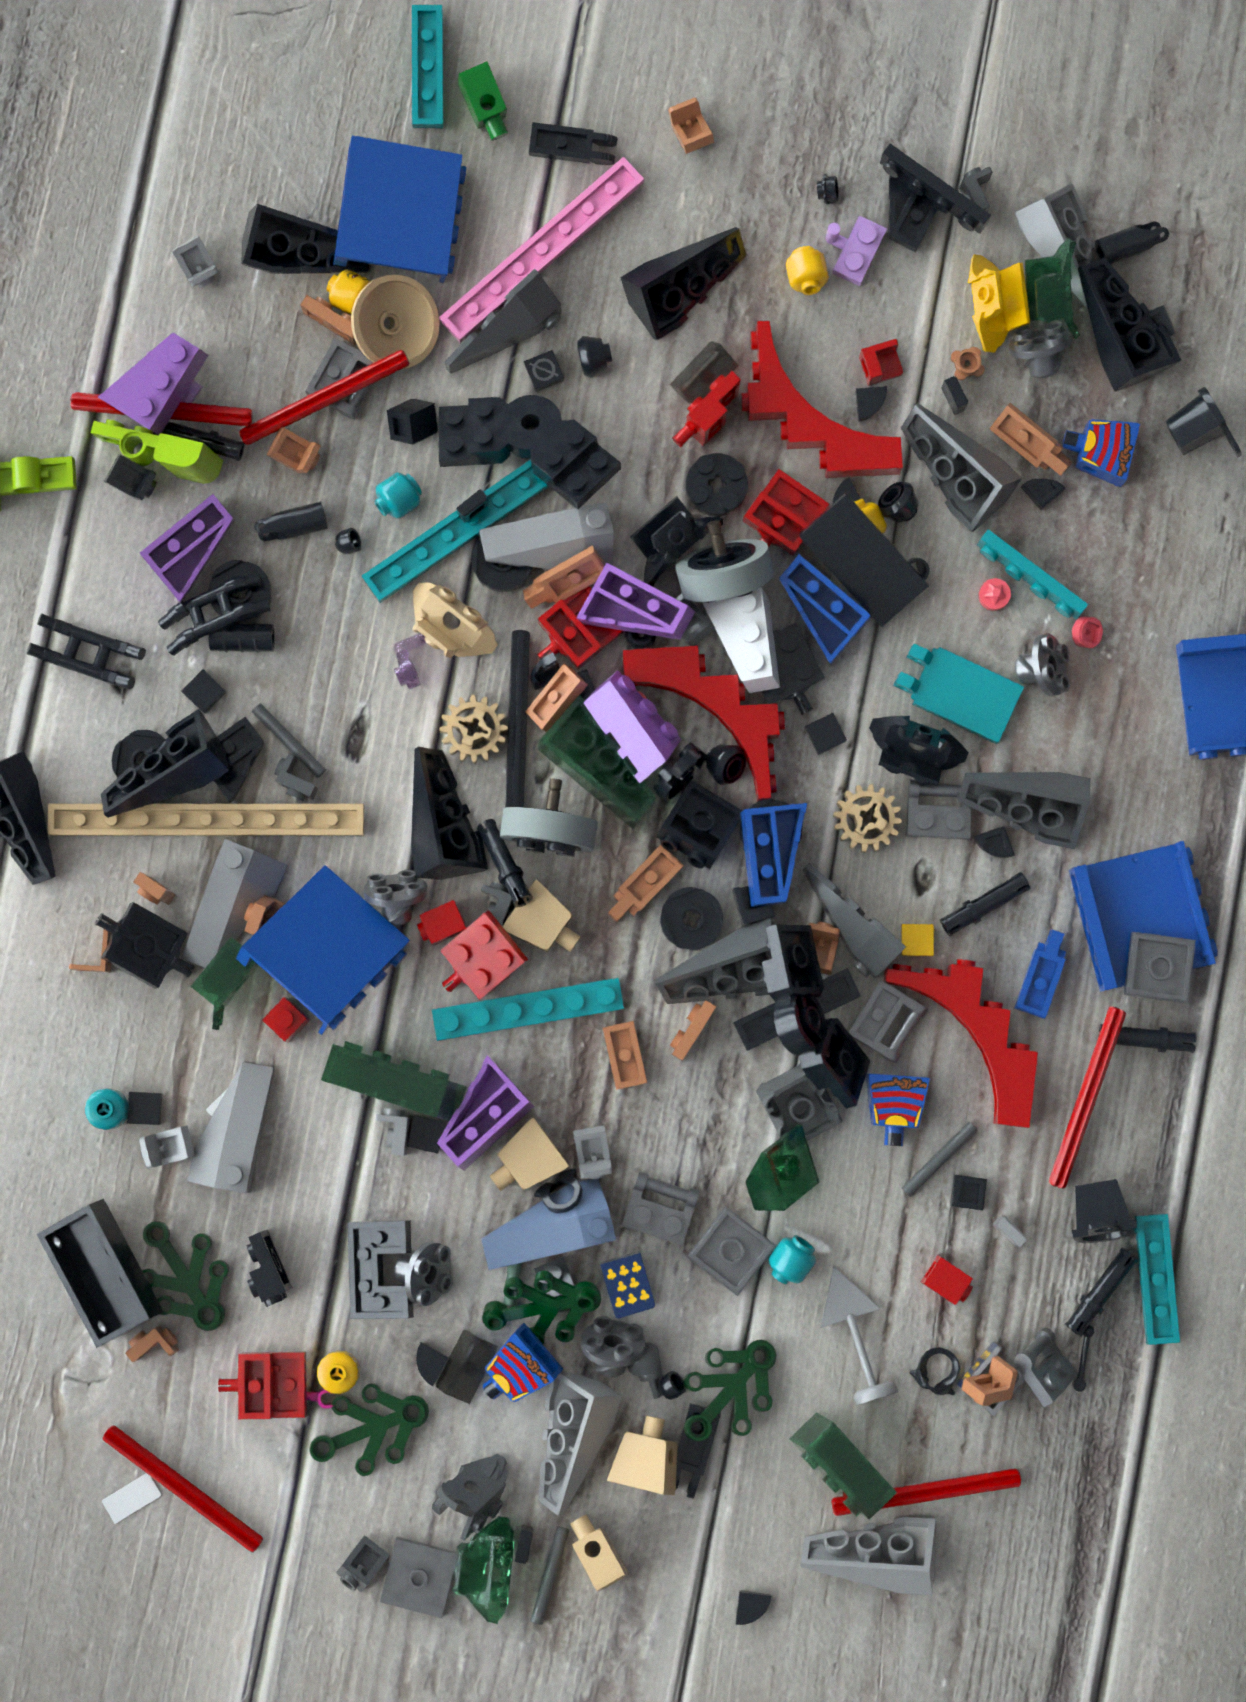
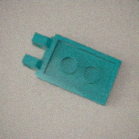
[893,644,1024,744]

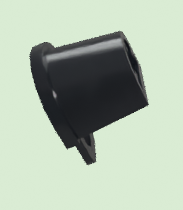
[1165,387,1242,458]
[1072,1179,1138,1243]

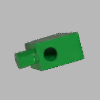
[458,61,508,141]

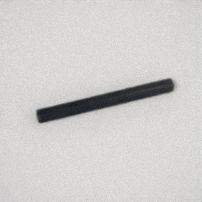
[505,630,530,808]

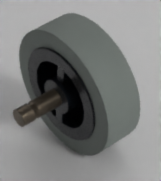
[676,521,774,603]
[500,778,598,857]

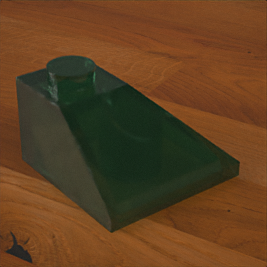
[745,1125,820,1211]

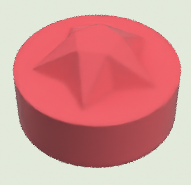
[978,578,1011,611]
[1072,616,1103,648]

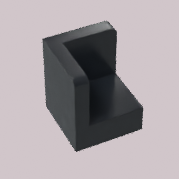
[387,399,438,445]
[732,886,774,927]

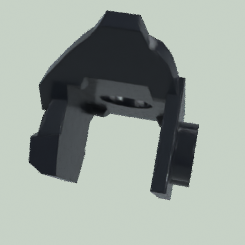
[630,496,723,587]
[869,716,969,786]

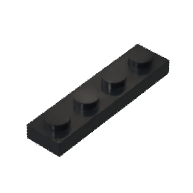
[880,143,991,234]
[733,968,861,1051]

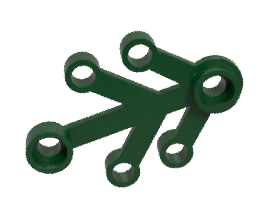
[142,1221,229,1331]
[482,1270,601,1344]
[684,1340,776,1441]
[309,1383,429,1476]

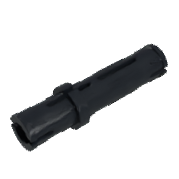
[152,421,245,461]
[477,819,533,907]
[939,872,1031,937]
[1098,1024,1196,1053]
[1064,1248,1138,1337]

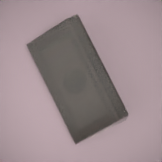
[670,341,739,404]
[436,1330,498,1404]

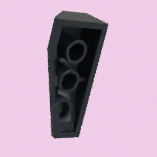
[241,204,370,274]
[620,227,746,340]
[1077,258,1182,392]
[101,709,229,818]
[411,747,488,880]
[0,751,56,885]

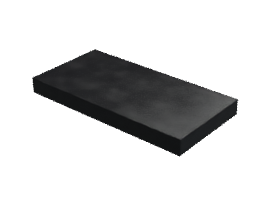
[798,492,929,627]

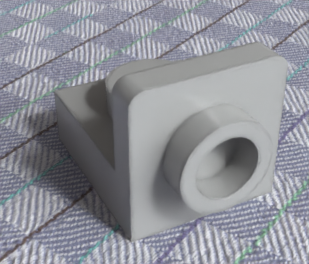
[376,1108,411,1156]

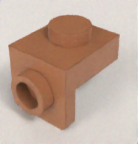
[668,98,714,154]
[267,427,321,473]
[244,895,285,935]
[809,922,840,975]
[125,1325,179,1363]
[961,1356,1018,1406]

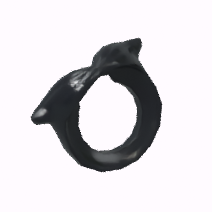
[534,1169,583,1213]
[910,1347,960,1396]

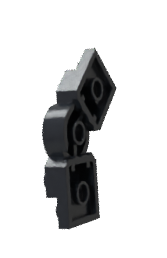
[439,395,621,509]
[762,924,870,1109]

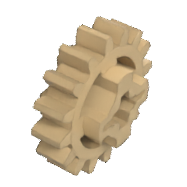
[439,695,508,764]
[833,784,902,853]

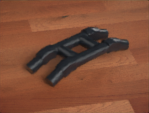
[158,573,270,656]
[26,613,146,689]

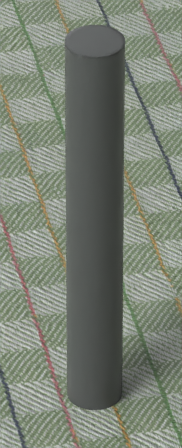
[252,703,326,778]
[902,1122,978,1197]
[530,1526,569,1625]

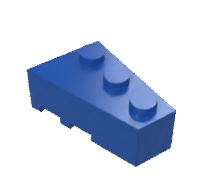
[779,554,872,664]
[740,803,807,907]

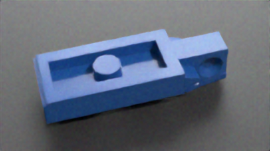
[1014,929,1066,1019]

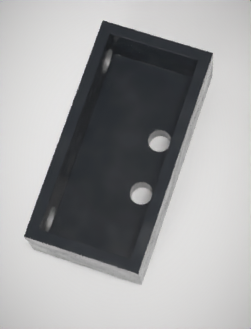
[37,1199,164,1348]

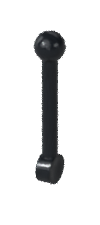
[1072,1325,1094,1392]

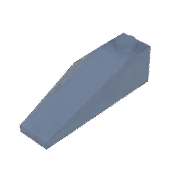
[481,1179,616,1270]

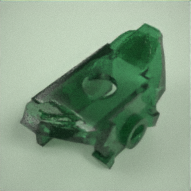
[1025,238,1080,339]
[190,937,259,1030]
[452,1516,515,1624]

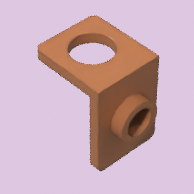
[69,930,111,973]

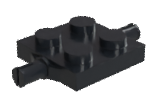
[761,622,825,715]
[95,902,194,989]

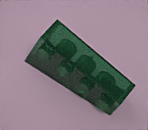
[537,695,657,829]
[321,1041,467,1121]

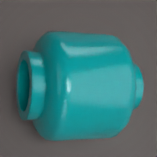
[374,472,422,519]
[85,1088,129,1130]
[769,1235,816,1284]

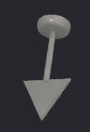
[820,1266,898,1406]

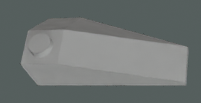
[479,502,614,571]
[181,839,288,970]
[187,1062,274,1194]
[539,1370,622,1516]
[800,1517,936,1596]

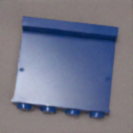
[333,135,466,283]
[1176,634,1246,760]
[1069,841,1218,992]
[236,865,410,1035]

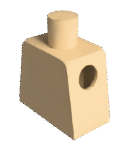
[502,879,581,952]
[490,1117,569,1191]
[607,1415,678,1495]
[570,1514,629,1591]

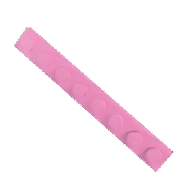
[439,157,644,343]

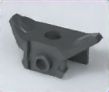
[432,1454,507,1541]

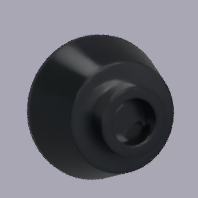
[577,336,612,378]
[878,482,918,522]
[706,744,746,785]

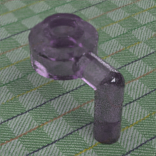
[394,633,426,690]

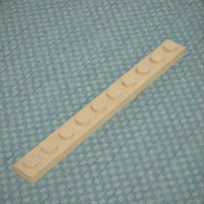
[47,804,364,836]

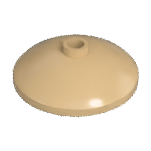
[351,275,440,369]

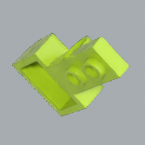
[90,419,223,484]
[0,456,77,511]

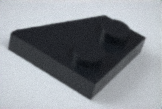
[888,175,938,252]
[214,717,265,803]

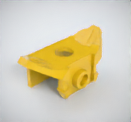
[968,254,1030,353]

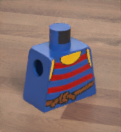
[1062,419,1140,487]
[866,1074,930,1146]
[483,1323,563,1402]

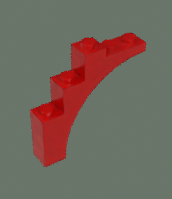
[741,321,903,478]
[623,646,785,802]
[883,959,1038,1128]

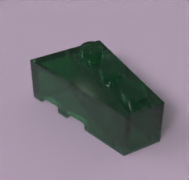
[789,1412,897,1520]

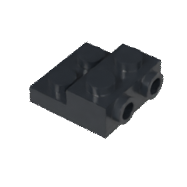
[656,780,743,869]
[246,1229,293,1307]

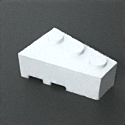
[702,587,780,693]

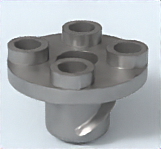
[1008,323,1071,378]
[1015,633,1070,696]
[364,870,428,926]
[394,1242,453,1306]
[581,1316,645,1378]

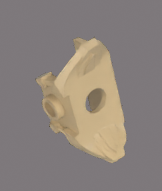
[412,582,498,658]

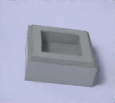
[992,1216,1027,1248]

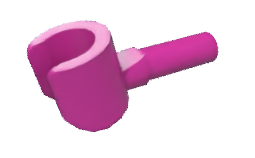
[307,1388,334,1409]

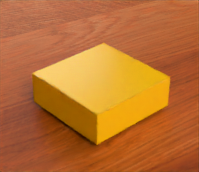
[901,924,934,956]

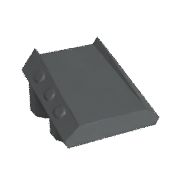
[756,1063,843,1150]

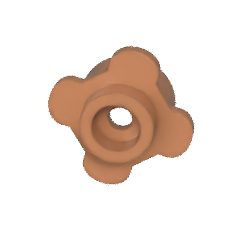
[950,347,985,381]

